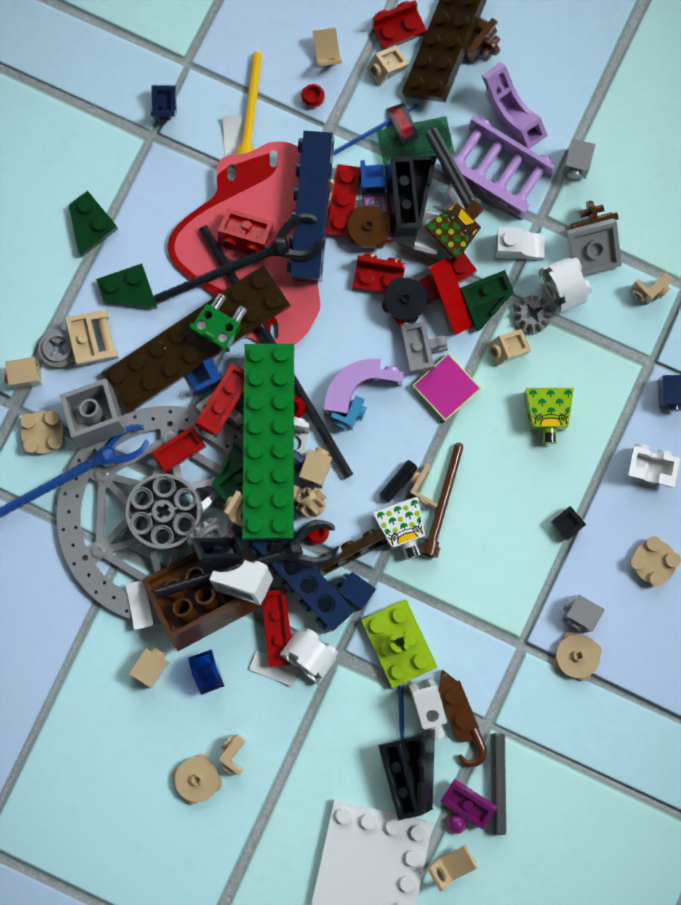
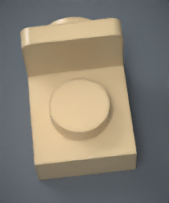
[367,45,409,85]
[488,329,531,366]

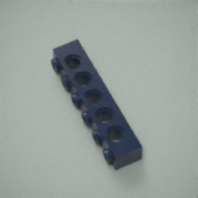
[231,513,355,632]

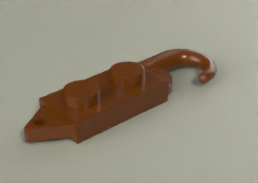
[438,670,487,767]

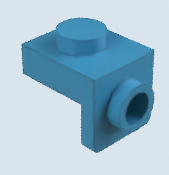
[330,396,367,431]

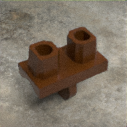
[465,17,500,64]
[570,200,619,229]

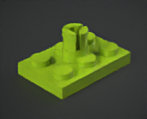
[361,599,438,689]

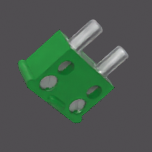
[190,293,247,352]

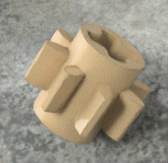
[295,486,327,518]

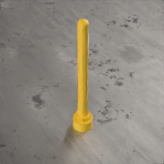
[236,51,262,154]

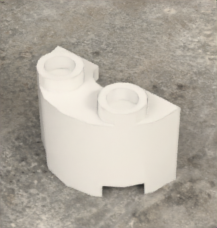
[627,444,680,487]
[280,629,338,685]

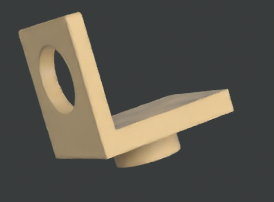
[312,27,342,67]
[409,464,438,510]
[224,491,243,527]
[427,845,478,891]

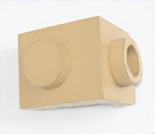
[631,273,673,304]
[218,734,246,775]

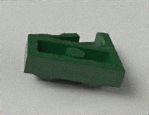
[69,190,118,257]
[96,263,158,309]
[460,270,514,332]
[211,438,243,503]

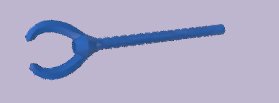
[0,424,149,518]

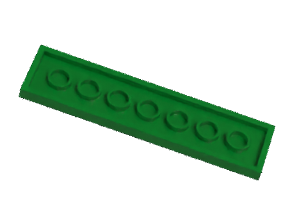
[242,343,295,540]

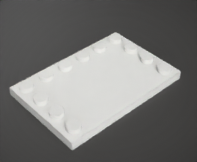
[311,799,433,905]

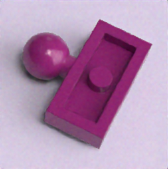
[440,779,497,834]

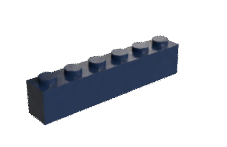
[287,130,335,282]

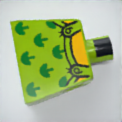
[524,388,574,444]

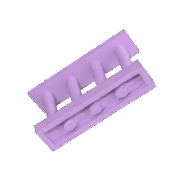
[441,115,555,219]

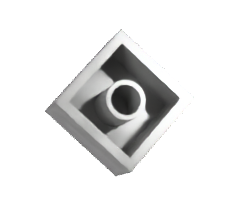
[60,378,126,449]

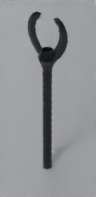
[154,213,326,304]
[155,520,342,598]

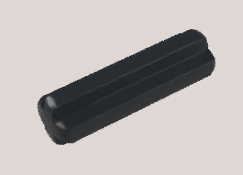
[379,460,417,503]

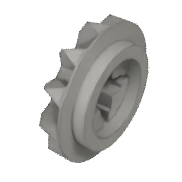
[512,295,552,334]
[38,329,74,368]
[187,517,223,550]

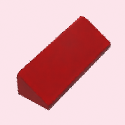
[426,257,474,335]

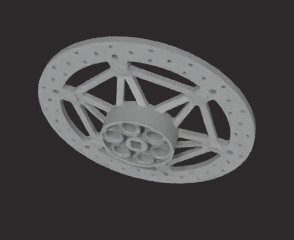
[56,406,273,625]

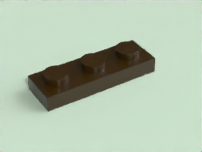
[317,528,387,576]

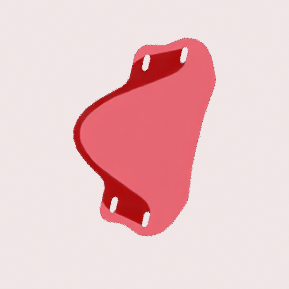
[167,141,321,344]

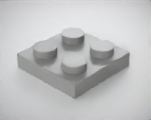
[567,218,622,276]

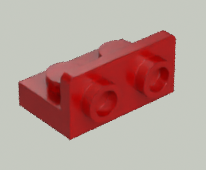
[372,0,427,51]
[218,209,274,255]
[352,253,406,295]

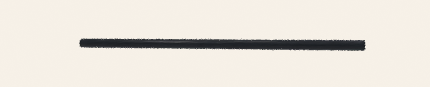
[199,225,353,479]

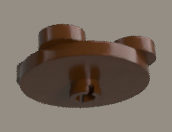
[348,205,390,250]

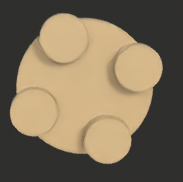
[20,410,65,454]
[630,536,681,586]
[553,632,602,681]
[173,754,222,805]

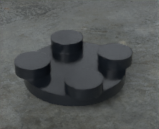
[382,277,429,324]

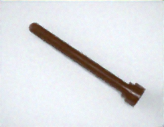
[419,442,464,558]

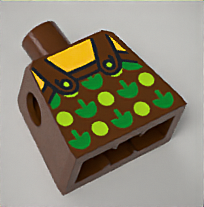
[424,200,484,260]

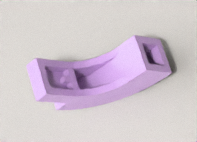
[481,62,548,149]
[323,358,404,417]

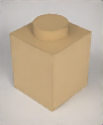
[3,357,42,390]
[299,447,333,488]
[129,647,169,688]

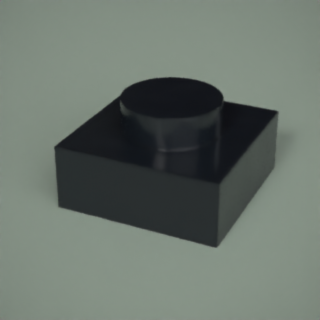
[550,506,587,541]

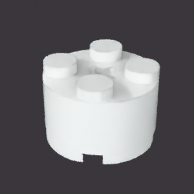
[538,257,592,314]

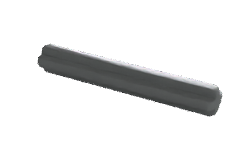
[425,127,478,208]
[490,733,507,835]

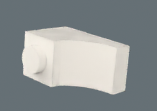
[495,227,545,260]
[209,561,273,605]

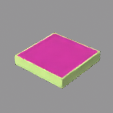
[412,353,481,422]

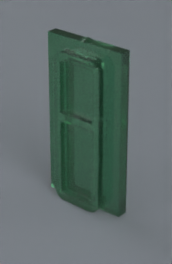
[376,116,454,167]

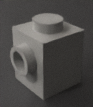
[562,138,596,179]
[563,594,605,632]

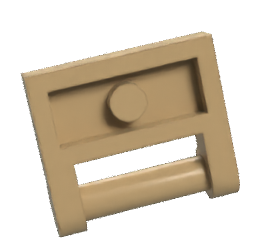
[65,310,119,366]

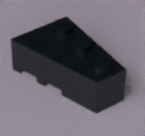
[384,156,437,237]
[378,729,435,821]

